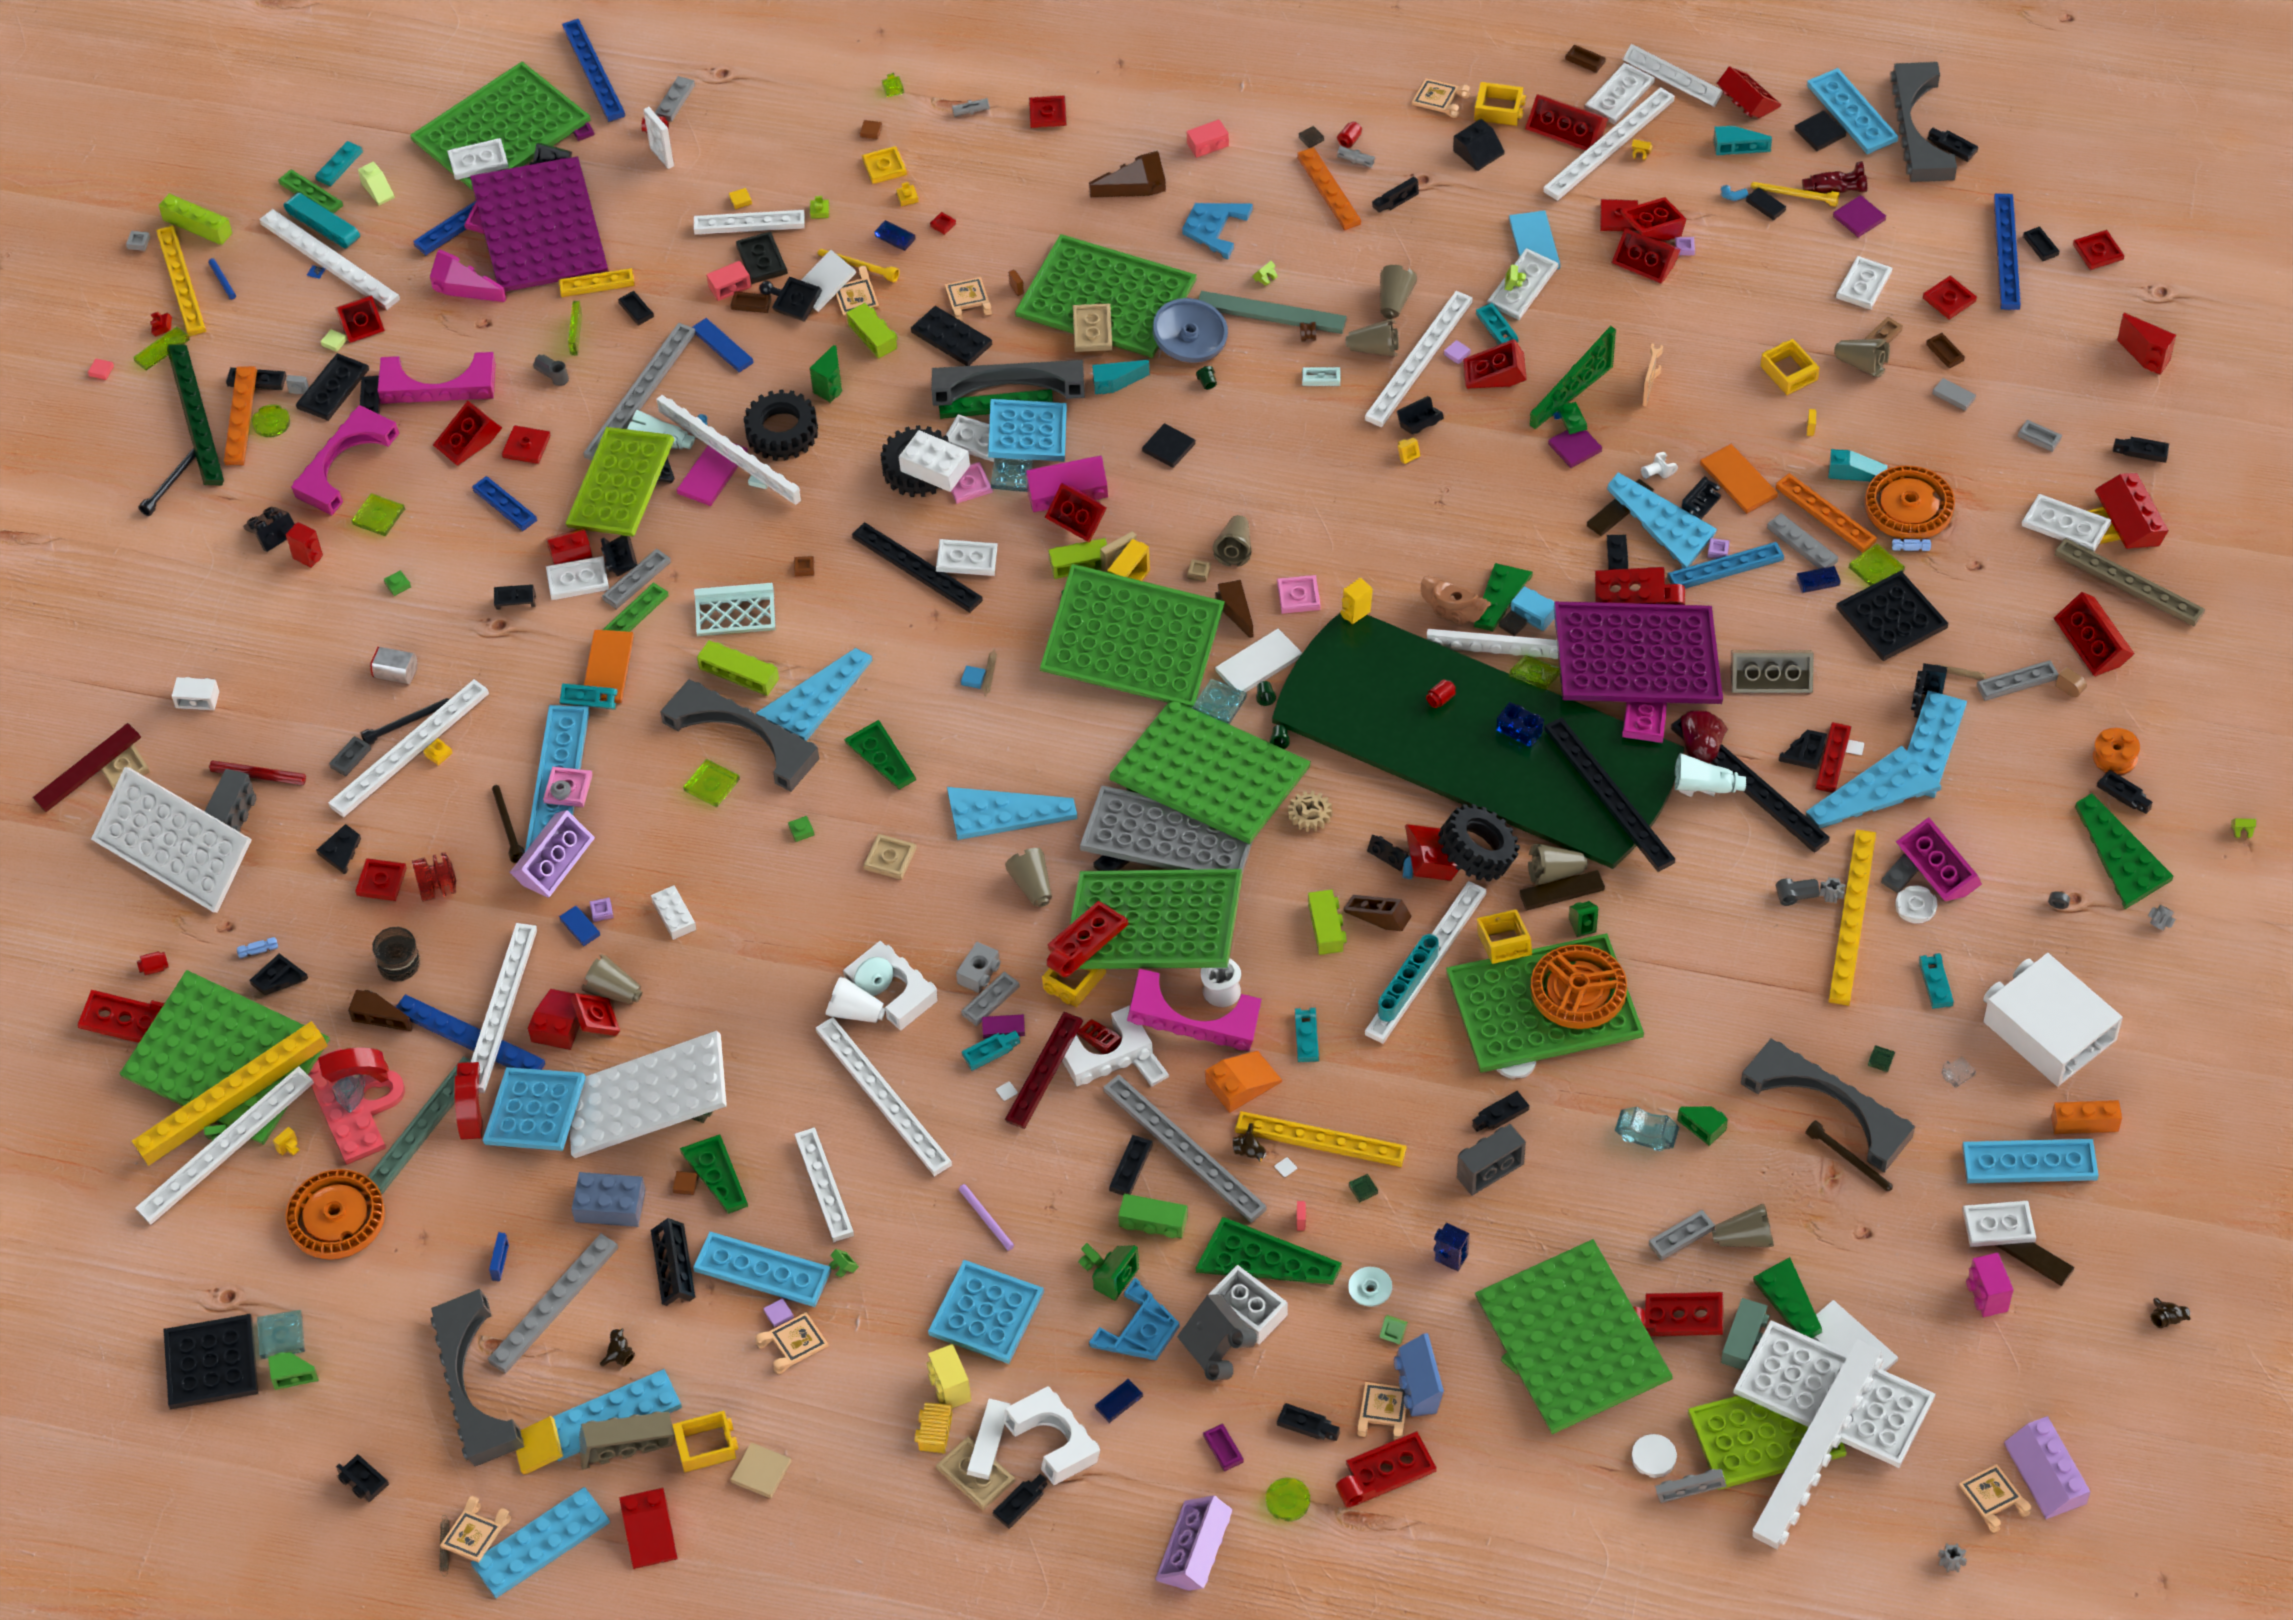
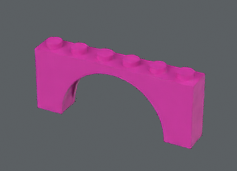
[378,352,496,404]
[291,405,400,515]
[1127,968,1262,1051]

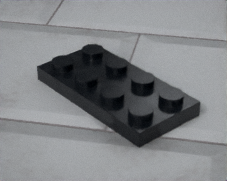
[911,306,992,366]

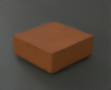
[860,120,882,139]
[1009,270,1024,296]
[794,556,814,576]
[672,1171,698,1195]

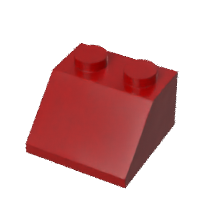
[335,295,385,343]
[546,528,593,565]

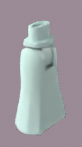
[627,410,695,450]
[1675,753,1746,793]

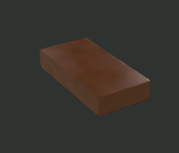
[1565,44,1606,73]
[731,292,771,313]
[1926,333,1965,368]

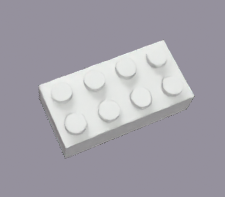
[651,885,696,940]

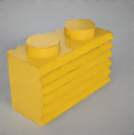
[1340,578,1373,624]
[915,1402,953,1454]

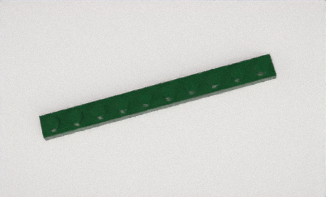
[167,344,224,485]

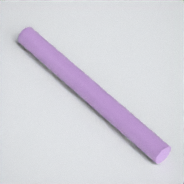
[959,1184,1014,1251]

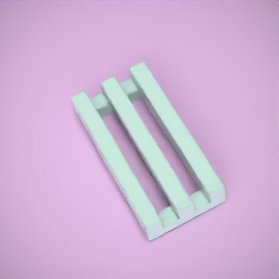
[1302,367,1340,386]

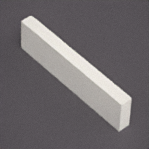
[967,1399,1010,1480]

